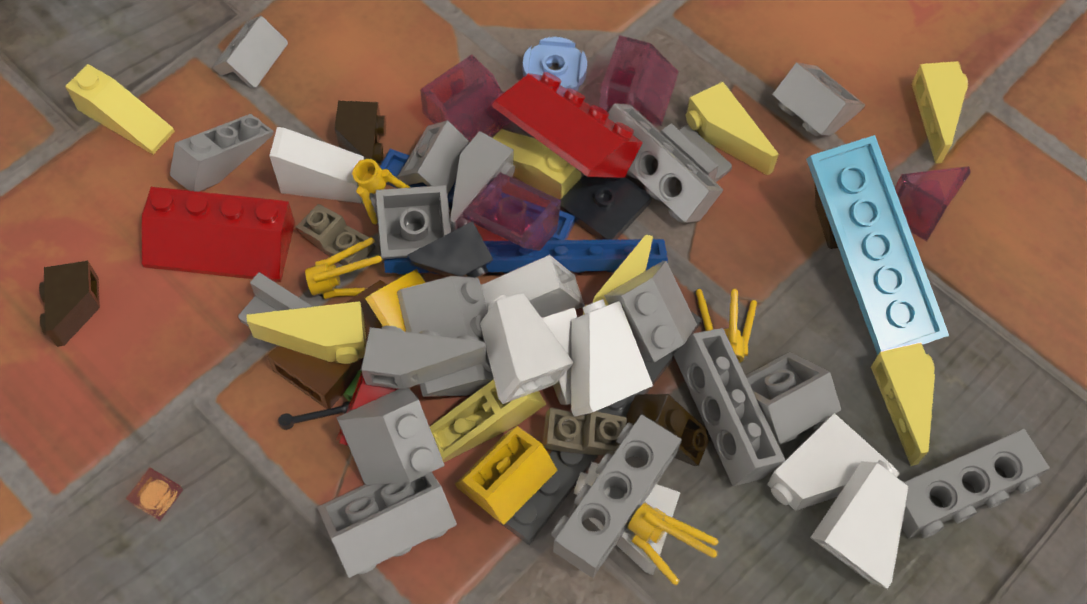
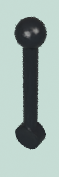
[278,401,350,430]

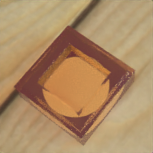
[126,468,183,521]

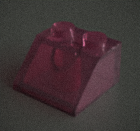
[462,172,561,251]

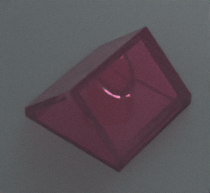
[895,166,971,241]

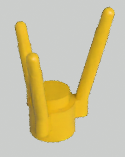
[352,159,411,225]
[305,237,382,299]
[696,289,757,363]
[627,502,718,585]

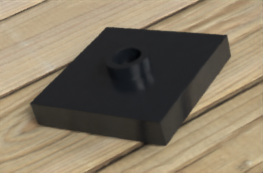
[557,175,652,240]

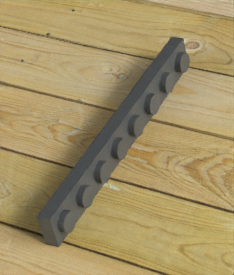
[499,312,702,545]

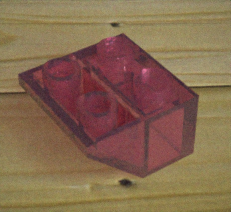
[599,35,679,126]
[420,54,511,142]

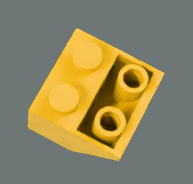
[455,426,558,525]

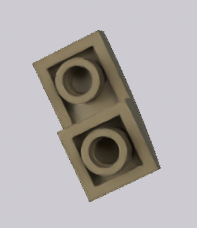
[296,204,375,266]
[543,408,627,455]

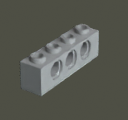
[608,103,723,223]
[674,328,786,487]
[552,414,682,578]
[901,429,1050,539]

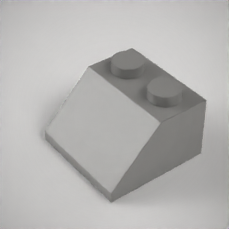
[772,62,865,136]
[376,185,451,259]
[604,261,697,362]
[745,352,841,444]
[337,388,445,485]

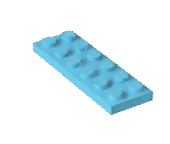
[806,135,949,355]

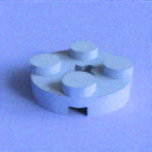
[523,37,587,91]

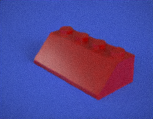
[492,72,643,178]
[142,187,295,282]

